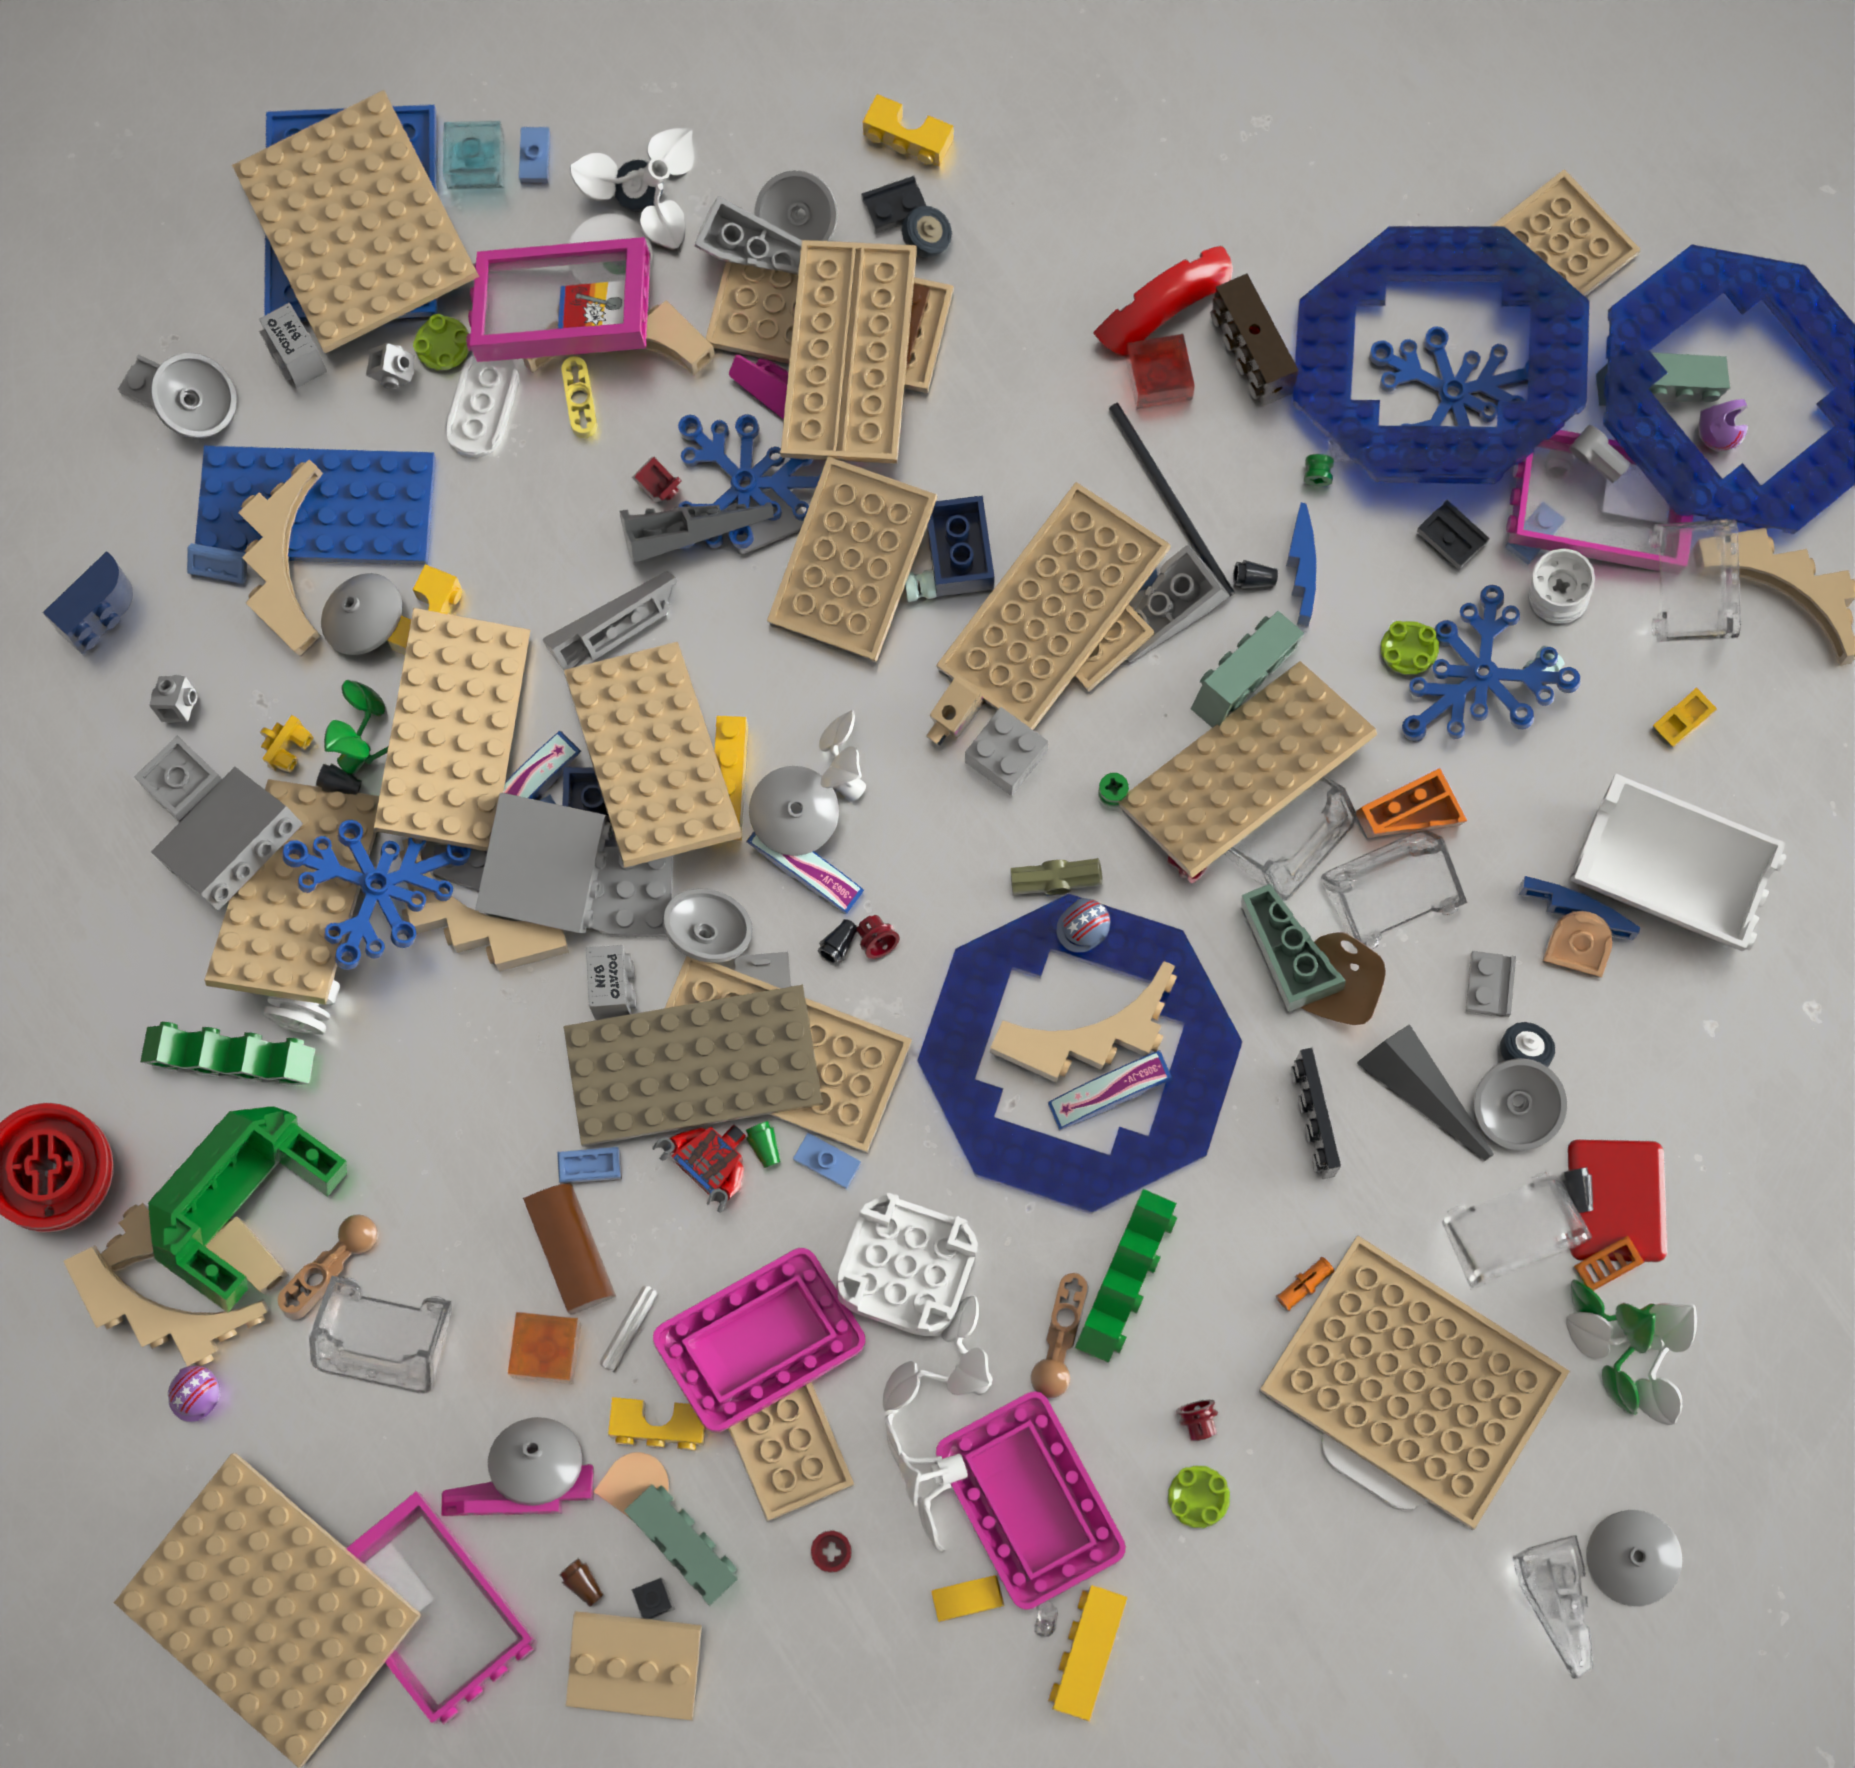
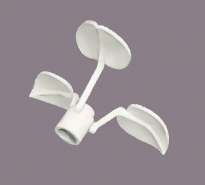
[570,128,694,249]
[819,710,866,802]
[883,1295,992,1412]
[1566,1303,1697,1425]
[885,1415,968,1551]

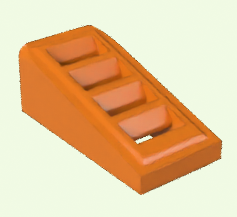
[1574,1236,1644,1291]

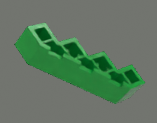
[140,1022,315,1085]
[1075,1189,1178,1363]

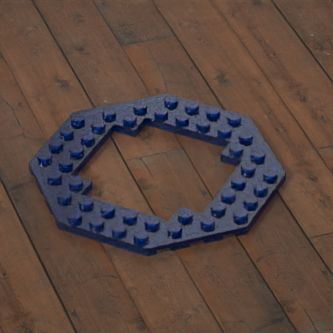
[1293,226,1590,484]
[1603,244,1855,534]
[917,894,1243,1214]

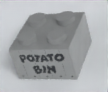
[259,303,327,388]
[965,707,1048,796]
[586,945,636,1020]

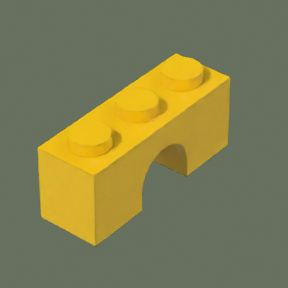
[862,94,954,167]
[388,564,462,655]
[608,1397,706,1450]

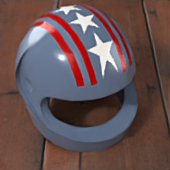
[1057,898,1111,953]

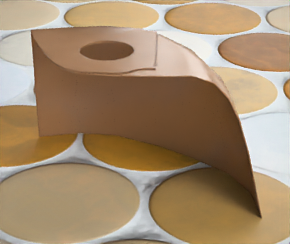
[1277,932,1386,1025]

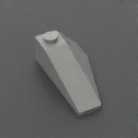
[694,196,802,275]
[1127,544,1230,663]

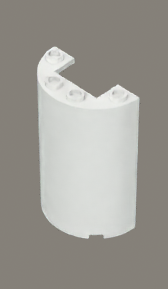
[1571,774,1787,951]

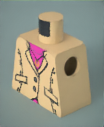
[926,675,985,746]

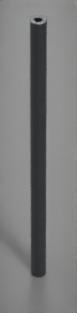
[1109,402,1235,598]

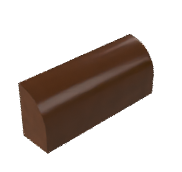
[523,1183,616,1315]

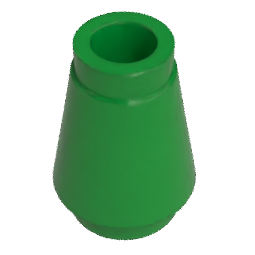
[746,1121,781,1168]

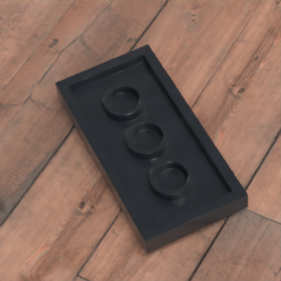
[1291,1048,1341,1179]

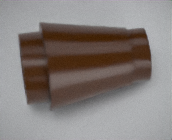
[559,1558,604,1607]

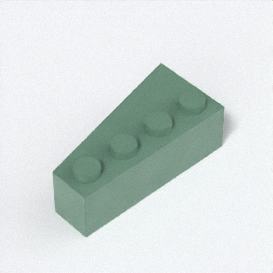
[1596,351,1730,406]

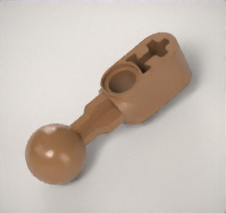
[278,1215,377,1320]
[1031,1273,1088,1398]

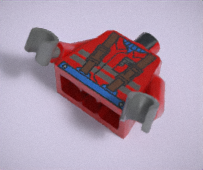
[652,1124,746,1212]

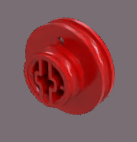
[0,1103,113,1232]

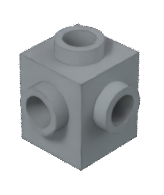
[366,343,415,389]
[149,675,197,722]

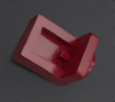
[632,456,682,502]

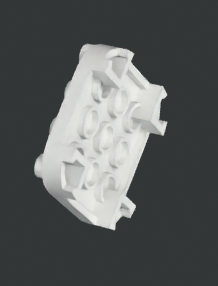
[836,1193,978,1336]

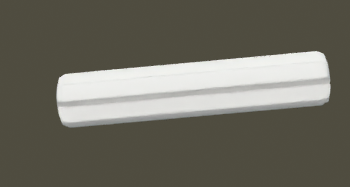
[600,1285,658,1371]

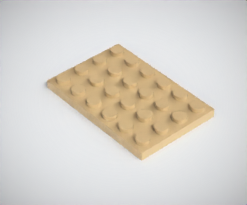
[767,457,938,661]

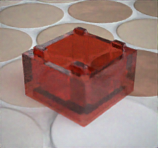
[1125,334,1195,409]

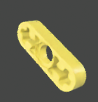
[561,356,597,438]

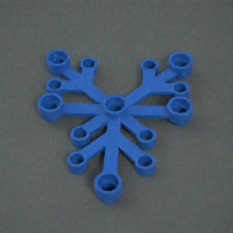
[1369,326,1548,470]
[678,414,822,549]
[1402,585,1580,741]
[282,820,471,970]

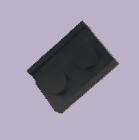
[861,176,926,234]
[1417,500,1490,570]

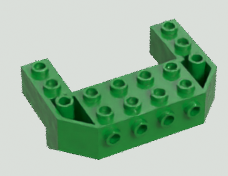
[148,1106,347,1313]

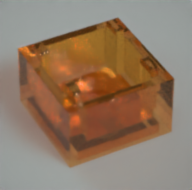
[508,1312,582,1385]

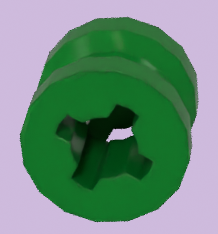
[1304,454,1334,487]
[1098,773,1129,807]

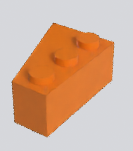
[1355,768,1467,838]

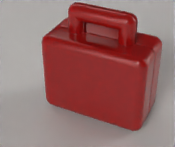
[1567,1139,1667,1262]

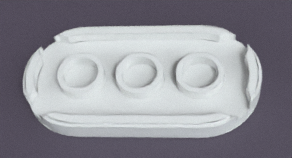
[445,356,519,458]
[1321,1433,1428,1510]

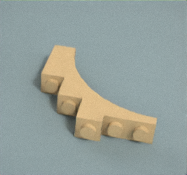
[523,300,715,375]
[238,459,323,656]
[1691,528,1855,666]
[399,838,569,972]
[990,961,1177,1082]
[101,1203,289,1296]
[63,1245,269,1366]

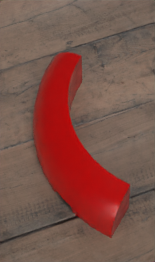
[1093,246,1233,356]

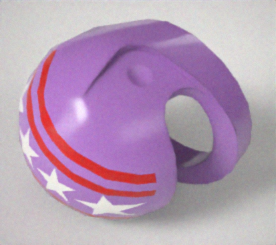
[1698,399,1748,452]
[168,1365,220,1422]

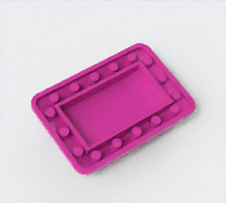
[653,1248,865,1432]
[936,1392,1126,1610]

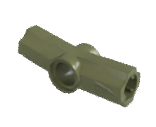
[1010,858,1103,896]

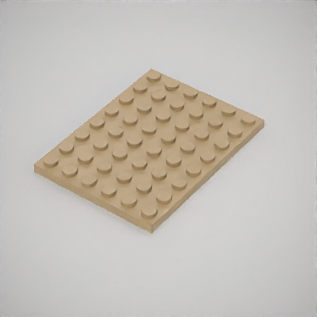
[232,90,479,353]
[1259,1235,1570,1530]
[114,1453,422,1768]

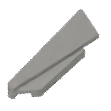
[543,571,677,671]

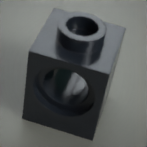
[631,1578,675,1620]

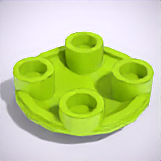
[413,314,469,370]
[1381,621,1439,675]
[1168,1466,1230,1528]

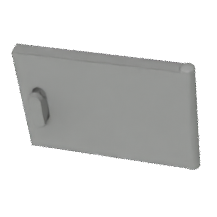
[725,489,804,555]
[734,952,791,988]

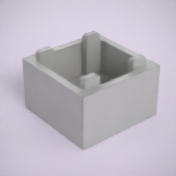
[134,735,222,822]

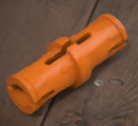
[1276,1257,1335,1311]

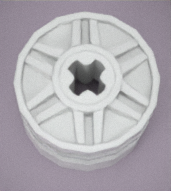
[1528,549,1595,624]
[263,980,340,1035]

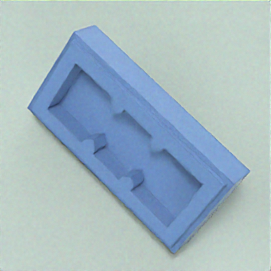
[519,127,550,183]
[187,543,247,584]
[793,1133,861,1189]
[557,1147,621,1184]

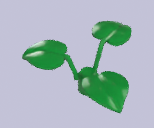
[324,680,388,774]
[1571,1280,1656,1415]

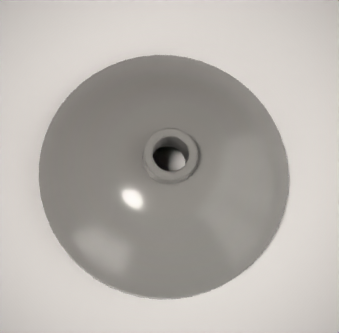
[754,171,838,241]
[150,353,237,438]
[321,573,402,655]
[749,766,839,856]
[663,889,753,963]
[1474,1059,1567,1150]
[488,1417,582,1505]
[1586,1510,1682,1606]

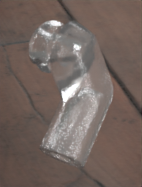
[1034,1599,1058,1637]

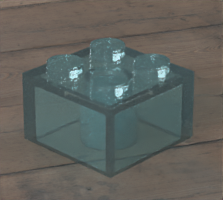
[443,121,505,189]

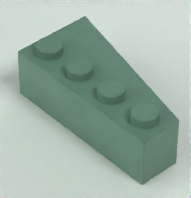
[1191,611,1304,728]
[1241,884,1346,1012]
[624,1484,738,1606]

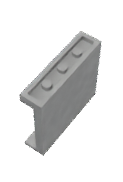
[151,767,303,911]
[475,792,612,933]

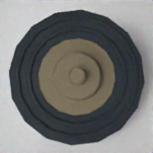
[901,206,952,258]

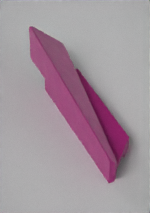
[729,354,789,419]
[441,1464,594,1516]

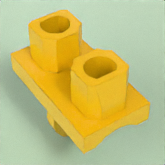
[260,715,313,773]

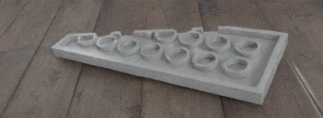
[433,845,673,937]

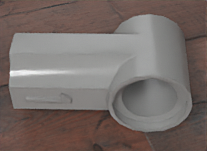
[1569,425,1631,484]

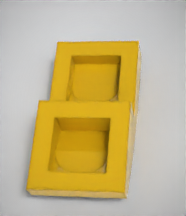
[1653,687,1717,747]
[931,1575,1004,1622]

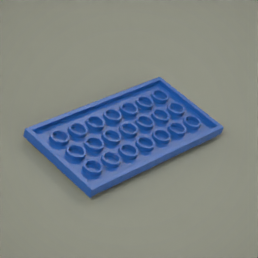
[195,446,436,565]

